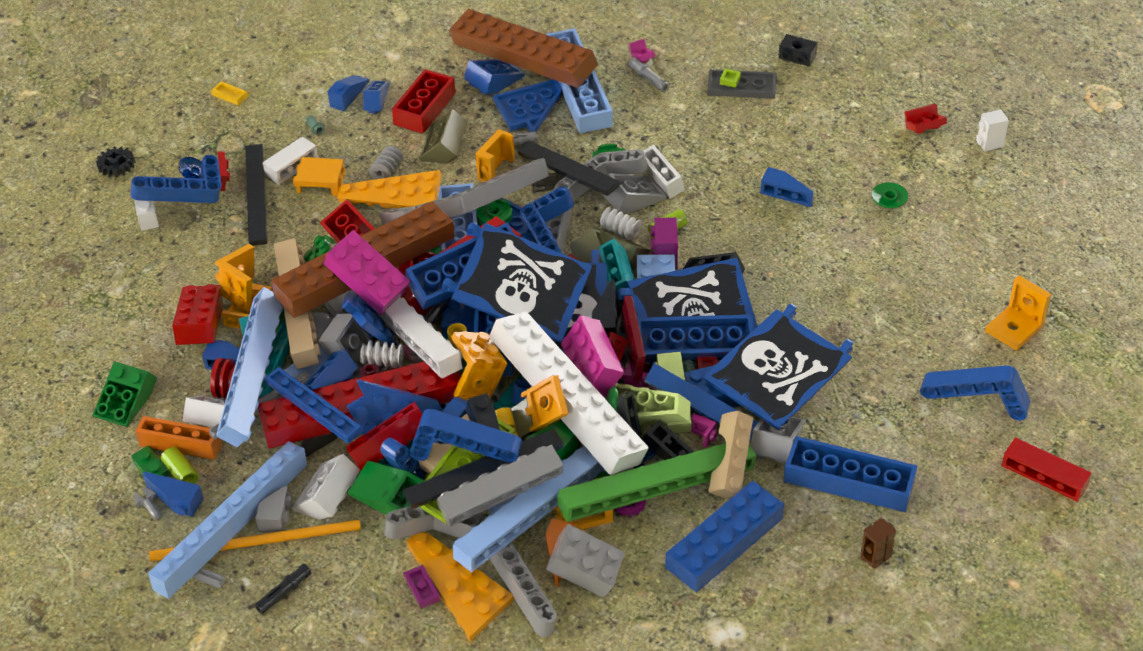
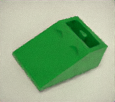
[92,361,157,427]
[347,461,424,515]

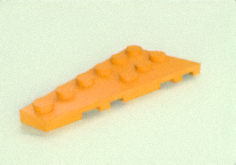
[337,170,442,209]
[406,531,514,642]

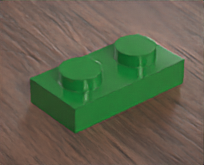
[131,446,170,477]

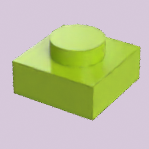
[720,69,741,87]

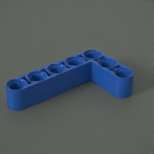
[130,155,221,203]
[520,187,574,254]
[920,365,1031,421]
[381,397,468,479]
[410,409,522,462]

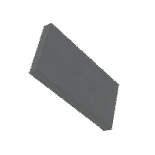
[707,69,777,99]

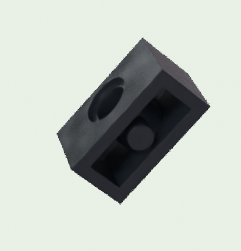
[778,34,818,67]

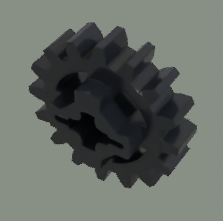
[96,146,136,178]

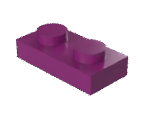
[403,565,440,609]

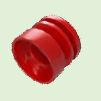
[210,358,236,400]

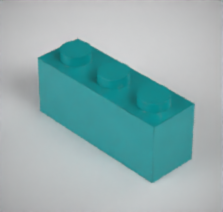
[598,238,634,293]

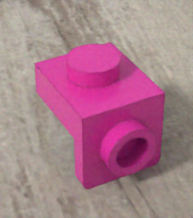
[629,39,655,63]
[622,362,649,388]
[691,413,718,448]

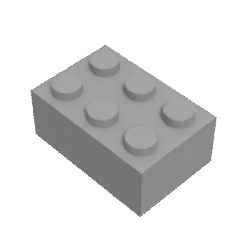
[546,524,625,598]

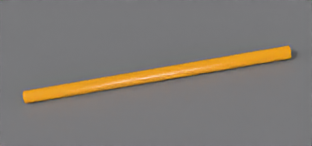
[149,519,361,562]

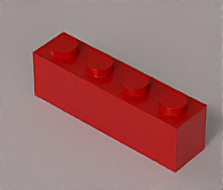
[346,401,423,471]
[1001,437,1092,502]

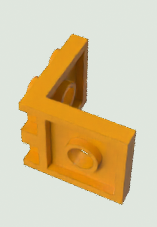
[215,244,254,312]
[985,275,1051,351]
[451,331,507,400]
[521,375,568,432]

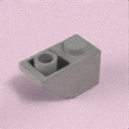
[256,486,293,532]

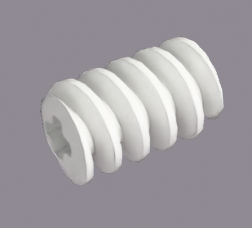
[600,207,642,240]
[360,340,404,368]

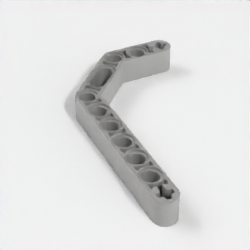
[547,149,648,254]
[379,158,549,225]
[384,506,557,637]

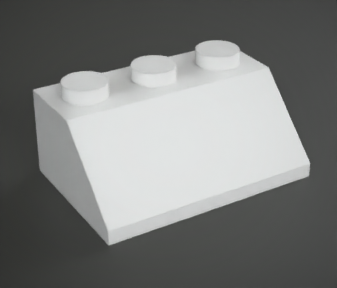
[182,395,226,428]
[291,454,360,520]

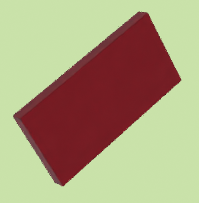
[621,296,646,382]

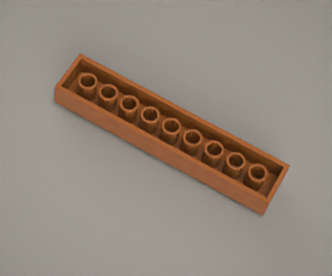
[448,8,598,88]
[272,201,454,318]

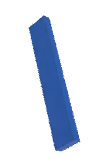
[644,363,758,441]
[264,367,363,444]

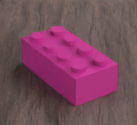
[324,230,410,315]
[561,315,624,398]

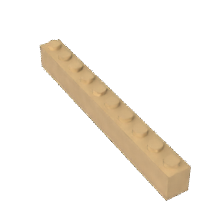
[274,238,321,370]

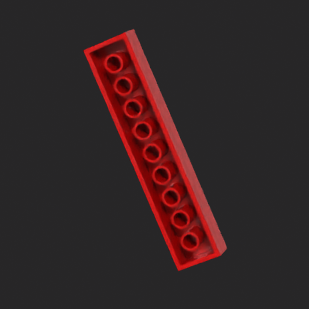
[258,362,461,449]

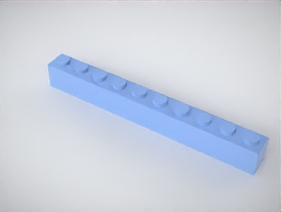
[216,287,283,447]
[148,441,307,599]
[453,446,605,572]

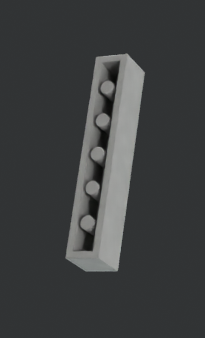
[437,444,563,527]

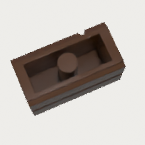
[861,518,896,569]

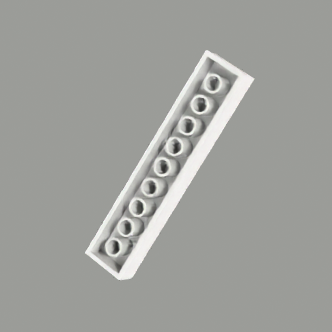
[489,312,649,475]

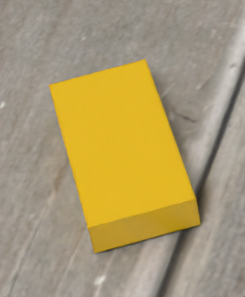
[211,81,248,105]

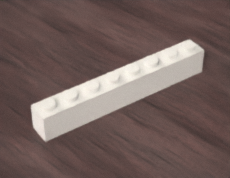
[375,298,463,378]

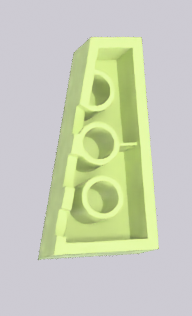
[653,352,692,433]
[615,383,691,425]

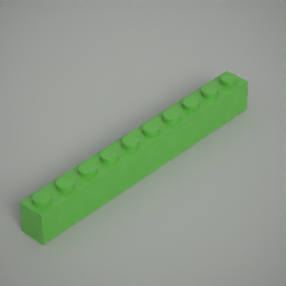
[557,444,756,522]

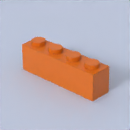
[135,416,222,460]

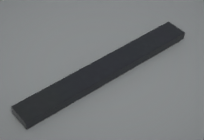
[517,140,621,196]
[245,144,268,246]
[402,429,564,509]

